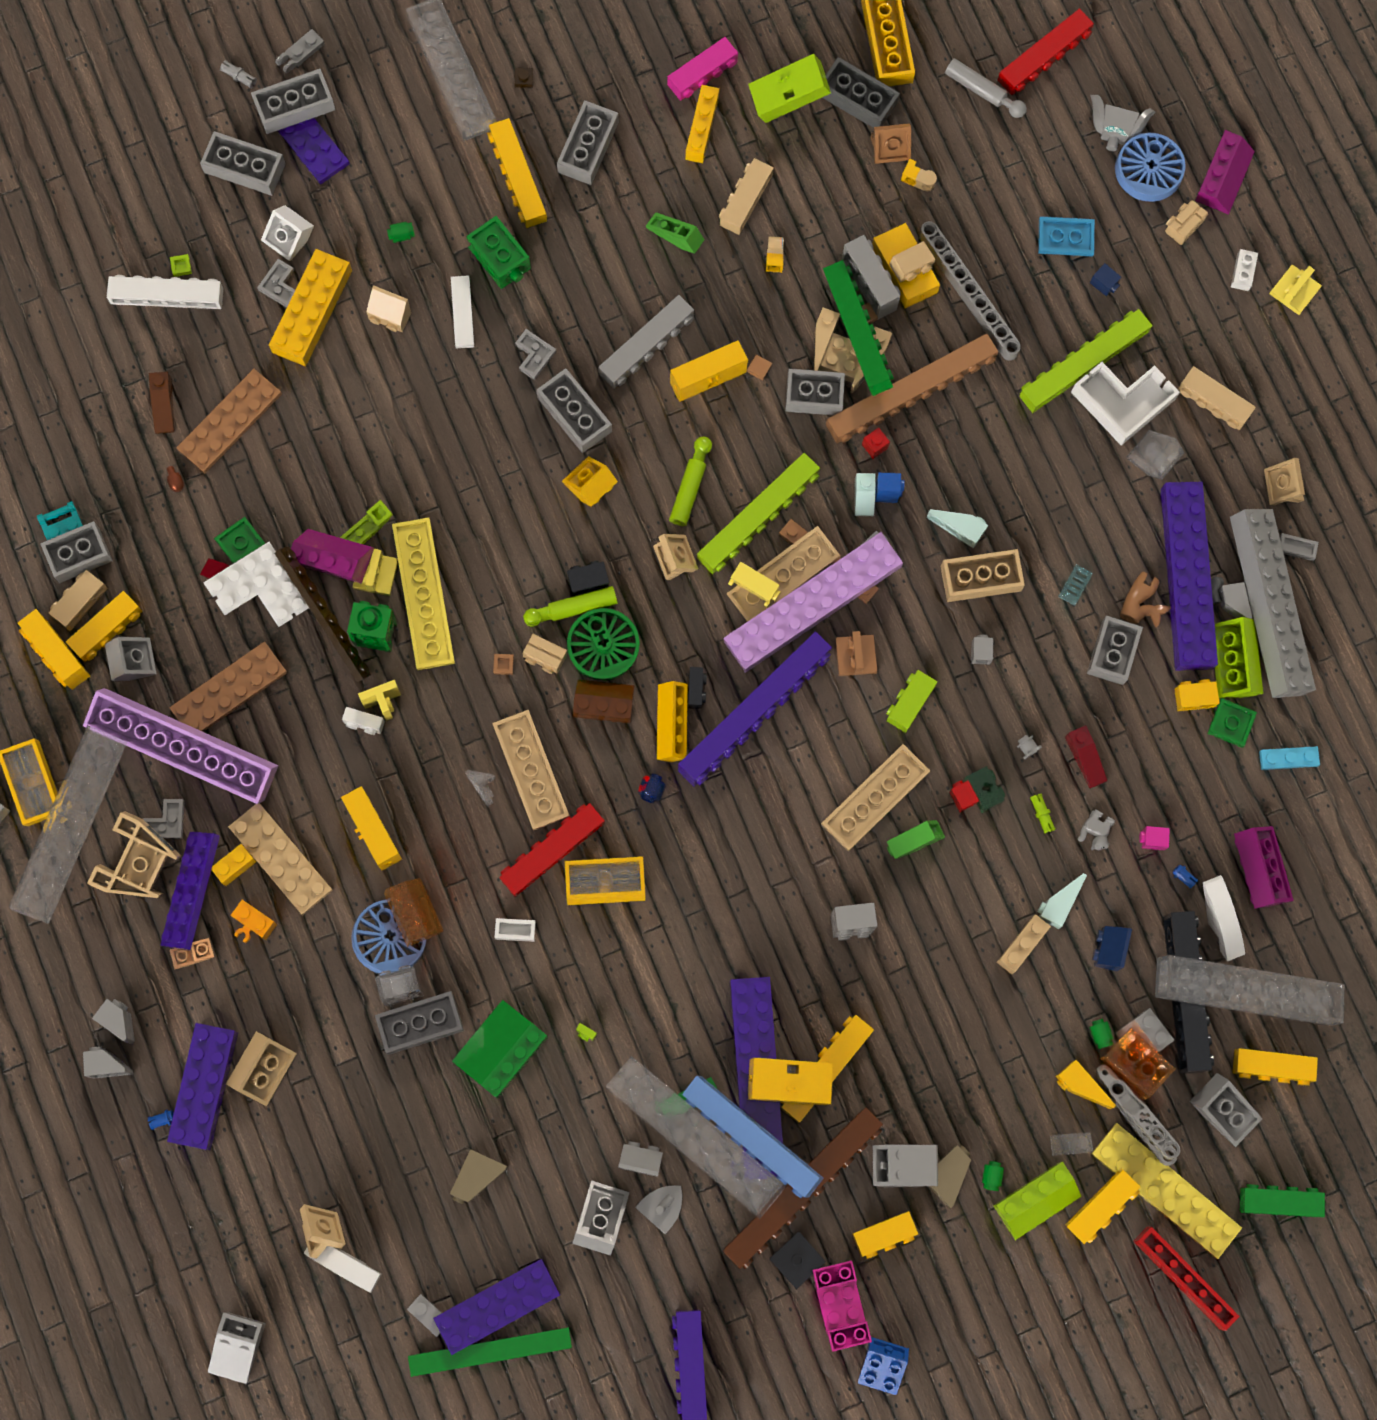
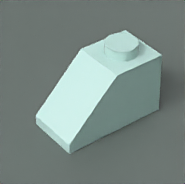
[855,473,875,516]

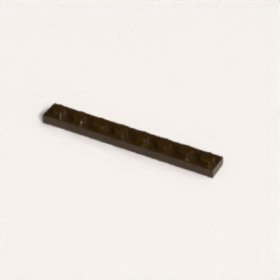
[274,546,371,683]

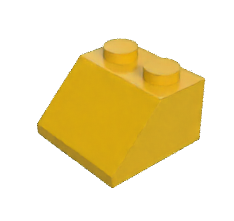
[562,456,618,507]

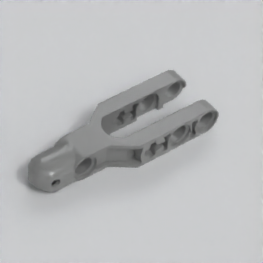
[1096,1065,1180,1166]

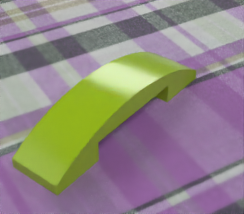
[340,500,393,544]

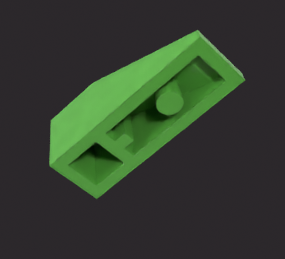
[645,212,705,254]

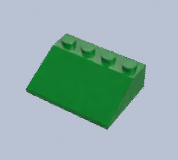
[452,1000,548,1099]

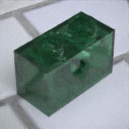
[964,766,1005,813]

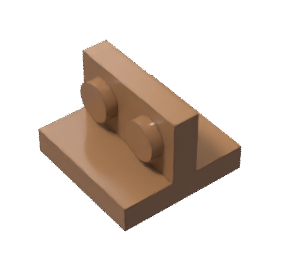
[871,123,911,164]
[835,631,877,676]

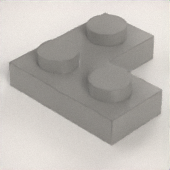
[257,259,295,308]
[515,329,556,380]
[143,799,185,839]

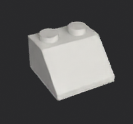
[261,205,314,261]

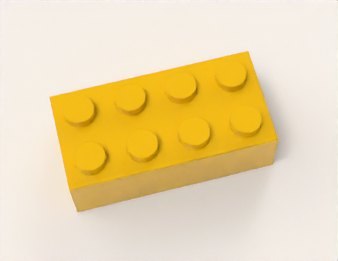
[18,609,90,690]

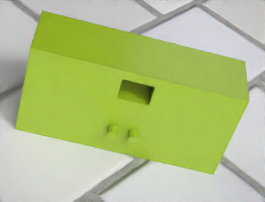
[748,54,831,123]

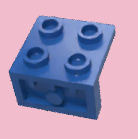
[858,1337,909,1395]

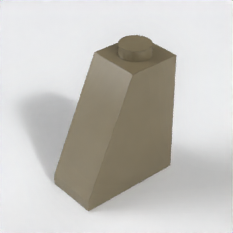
[928,1145,971,1208]
[450,1149,508,1204]

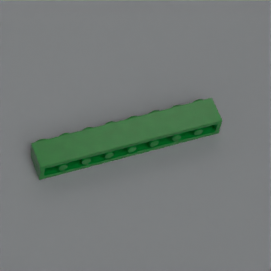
[823,260,894,396]

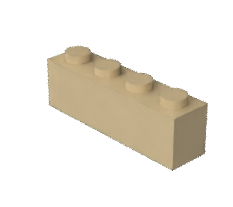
[719,158,774,235]
[1177,366,1256,430]

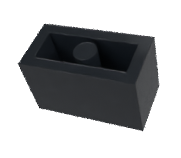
[567,561,610,596]

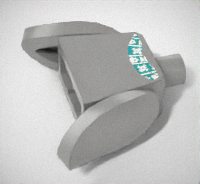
[1090,95,1156,151]

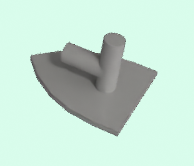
[635,1186,682,1234]

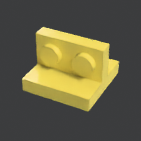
[1269,265,1322,315]
[353,549,398,596]
[358,680,401,721]

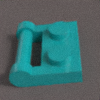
[37,501,83,540]

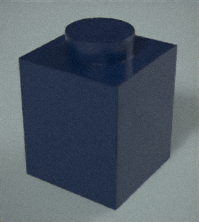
[1090,263,1121,297]

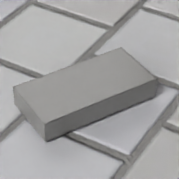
[1280,533,1319,561]

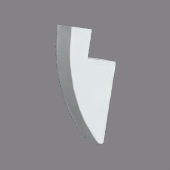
[1203,875,1245,961]
[304,1246,381,1293]

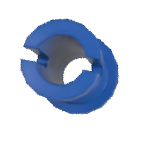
[1172,865,1198,889]
[148,1110,174,1130]

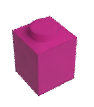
[1139,826,1170,850]

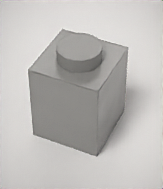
[971,635,993,665]

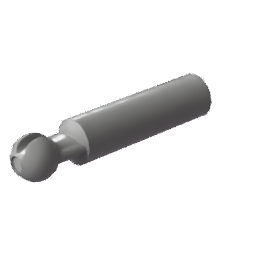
[945,58,1027,118]

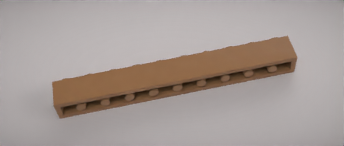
[826,334,998,443]

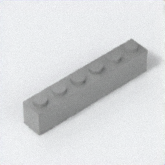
[598,295,694,389]

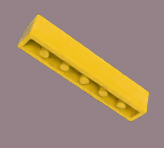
[487,118,547,228]
[780,1015,874,1124]

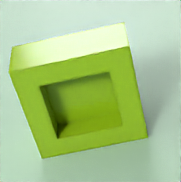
[170,254,192,277]
[576,1023,597,1042]

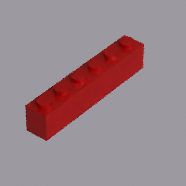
[997,8,1094,96]
[499,803,605,897]
[1133,1227,1240,1331]

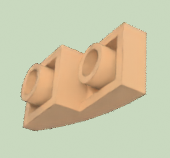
[170,938,214,970]

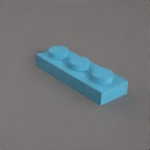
[1259,746,1320,770]

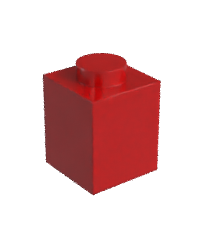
[862,428,890,459]
[949,780,979,812]

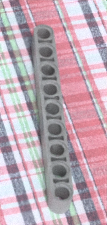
[919,221,1020,361]

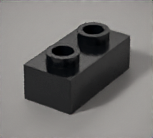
[688,667,707,709]

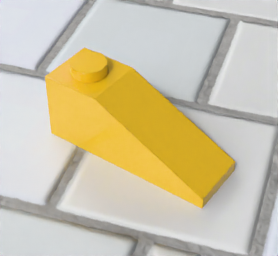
[1055,1060,1116,1109]

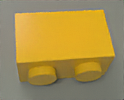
[1174,679,1220,711]
[211,844,257,886]

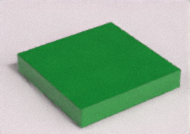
[214,517,265,564]
[1207,698,1257,748]

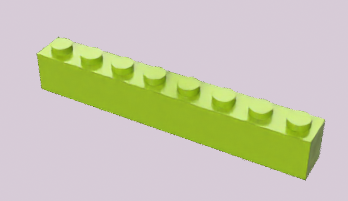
[1019,309,1152,413]
[697,453,820,574]

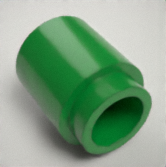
[387,221,415,243]
[1089,1019,1114,1049]
[982,1161,1004,1191]

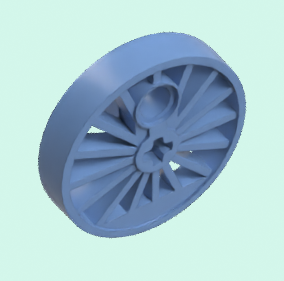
[1115,133,1185,202]
[351,900,427,975]

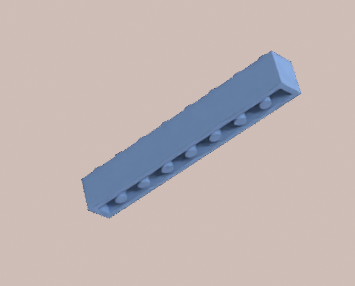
[682,1076,824,1198]

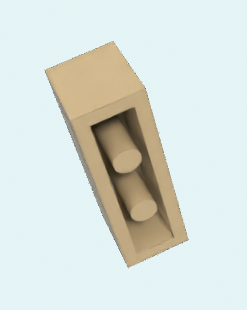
[49,570,108,631]
[997,914,1051,974]

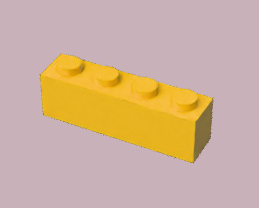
[685,85,720,163]
[66,591,142,662]
[657,681,688,762]
[1233,1048,1318,1086]
[1065,1168,1140,1244]

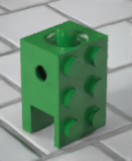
[466,216,531,289]
[347,601,398,652]

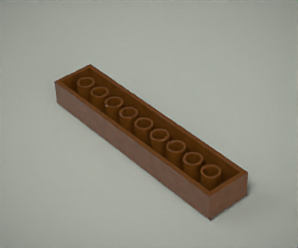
[722,1107,883,1269]

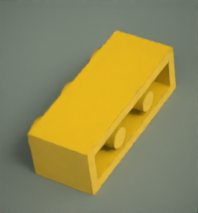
[852,1211,918,1259]

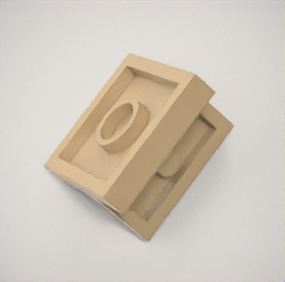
[1264,458,1305,506]
[653,534,698,580]
[300,1204,346,1259]

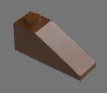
[149,372,174,434]

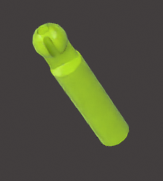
[669,436,712,526]
[523,586,618,627]

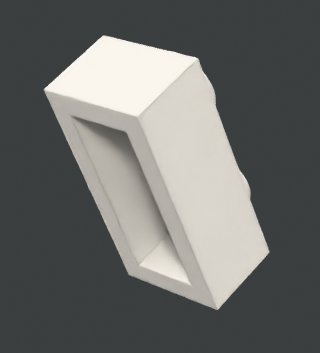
[1231,249,1258,291]
[342,707,385,735]
[495,918,536,942]

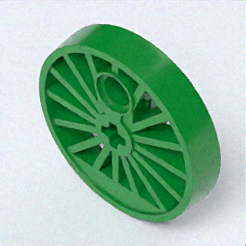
[567,608,640,681]

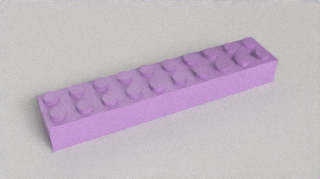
[724,532,903,673]
[83,688,278,804]

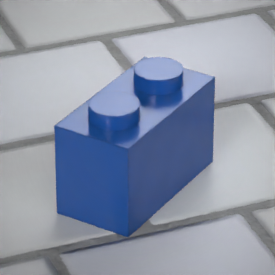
[875,473,904,503]

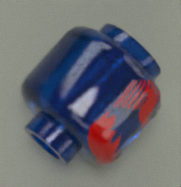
[638,773,666,804]

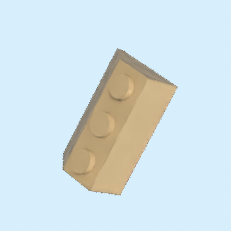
[226,1031,297,1106]

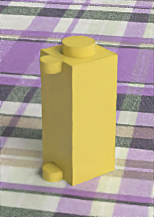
[728,562,781,607]

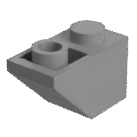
[1218,582,1253,619]

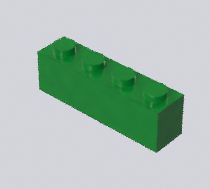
[1240,1184,1325,1217]

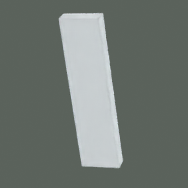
[451,276,474,349]

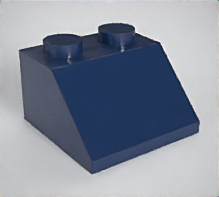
[1092,926,1132,972]

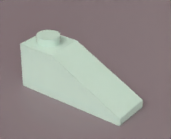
[926,509,988,548]
[1037,873,1087,929]

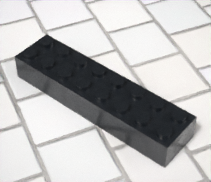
[1163,911,1214,1074]

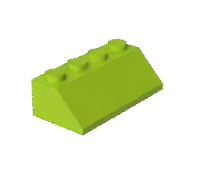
[1215,617,1263,699]
[993,1162,1082,1240]

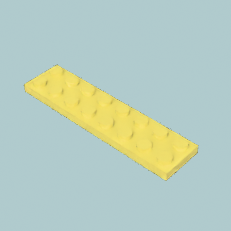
[392,518,455,670]
[1091,1123,1242,1259]

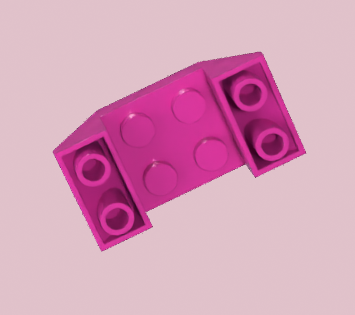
[813,1260,872,1352]

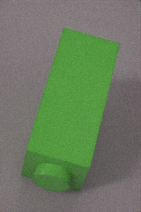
[887,820,946,859]

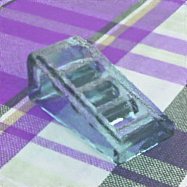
[1058,564,1093,606]

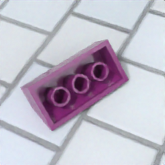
[1195,130,1255,214]
[291,529,374,584]
[1234,826,1294,909]

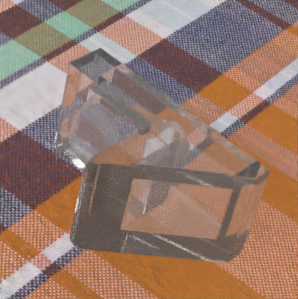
[465,770,496,807]
[1050,1132,1093,1156]

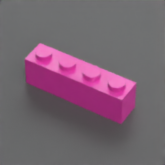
[667,37,738,101]

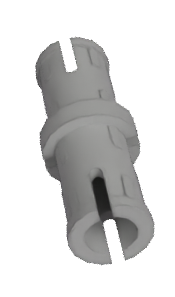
[220,60,257,89]

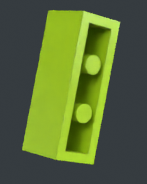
[886,670,937,733]

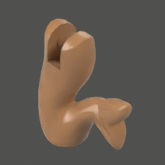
[1120,571,1171,627]

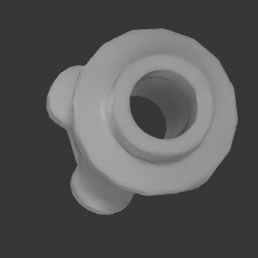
[1017,735,1042,760]

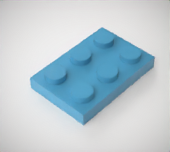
[1038,217,1095,256]

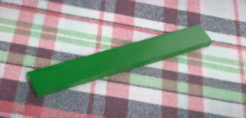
[408,1327,572,1377]

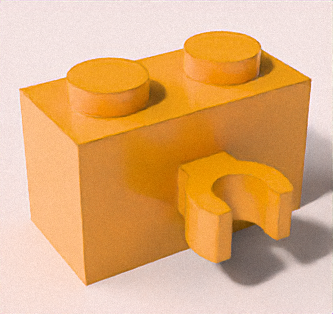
[230,900,277,943]

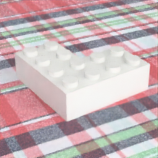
[1071,362,1180,446]
[204,542,309,627]

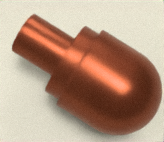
[166,466,184,492]

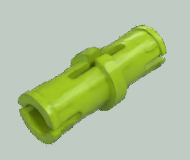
[1030,793,1056,834]

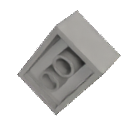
[1190,1073,1262,1147]
[572,1180,629,1256]

